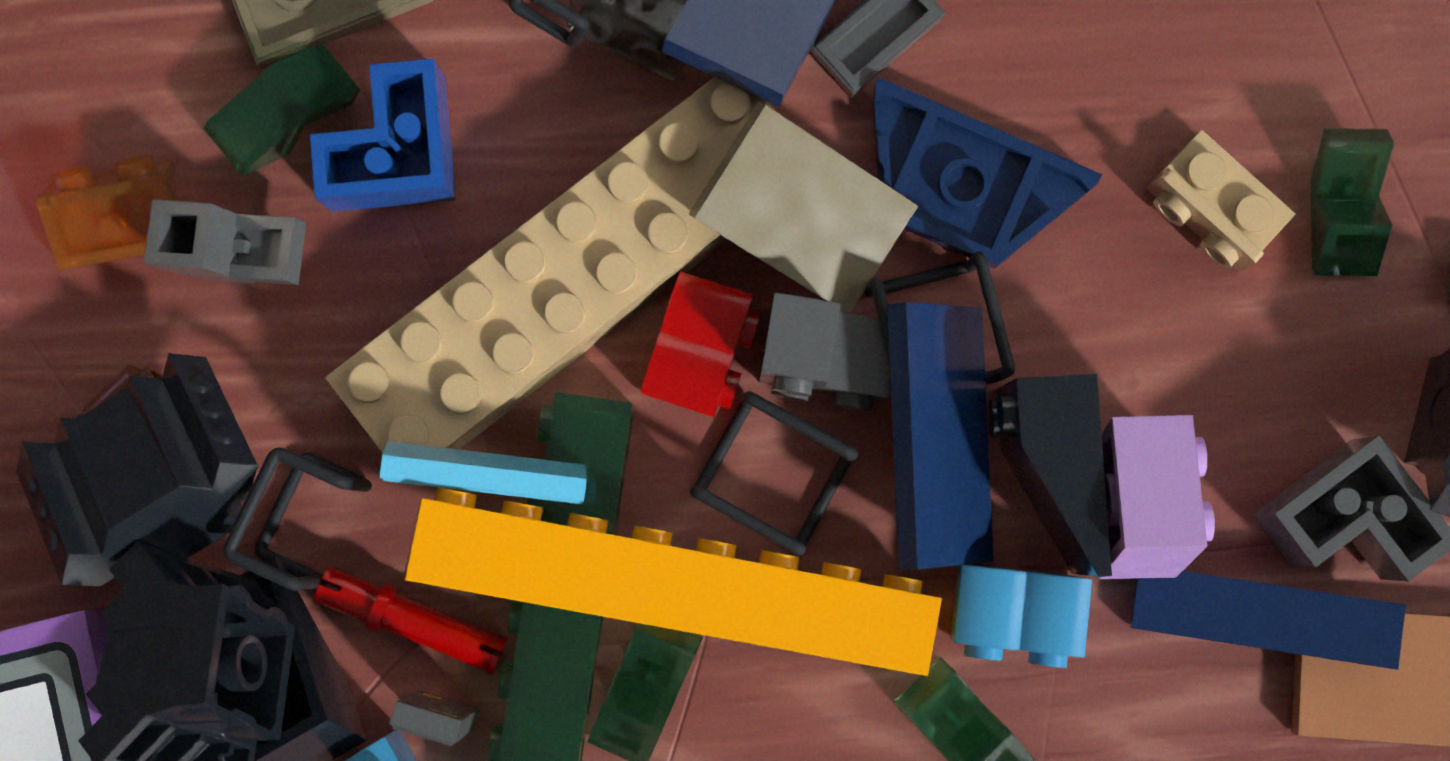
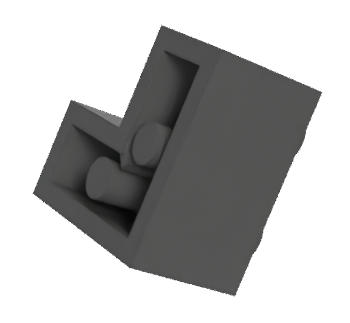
[759,293,891,411]
[1252,435,1450,582]

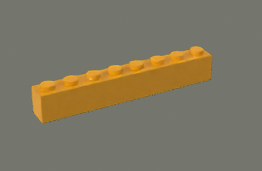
[403,487,942,676]

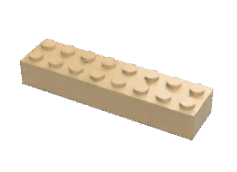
[325,77,775,453]

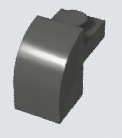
[144,199,307,285]

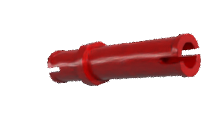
[313,565,509,676]

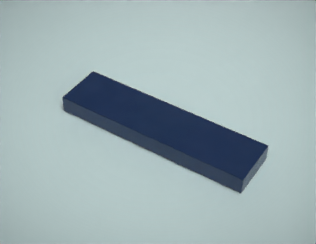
[1130,571,1406,670]

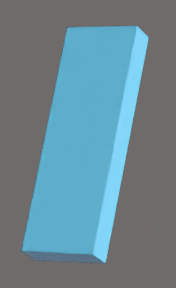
[380,441,587,504]

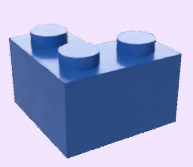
[310,59,456,212]

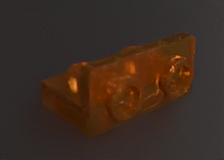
[35,155,177,271]

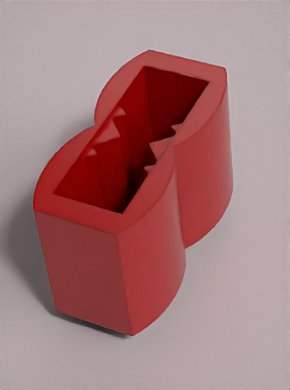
[640,271,761,418]

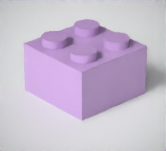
[1099,415,1215,579]

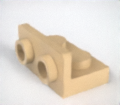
[1146,130,1295,272]

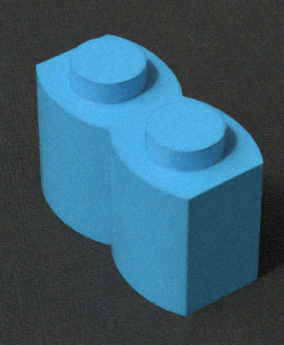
[950,564,1092,668]

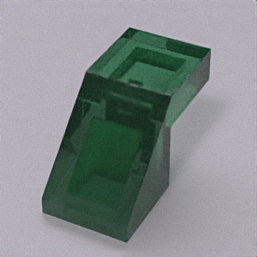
[203,43,361,177]
[1310,128,1394,276]
[587,623,703,761]
[894,657,1036,761]

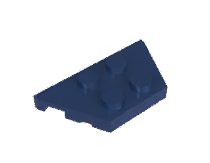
[873,77,1102,269]

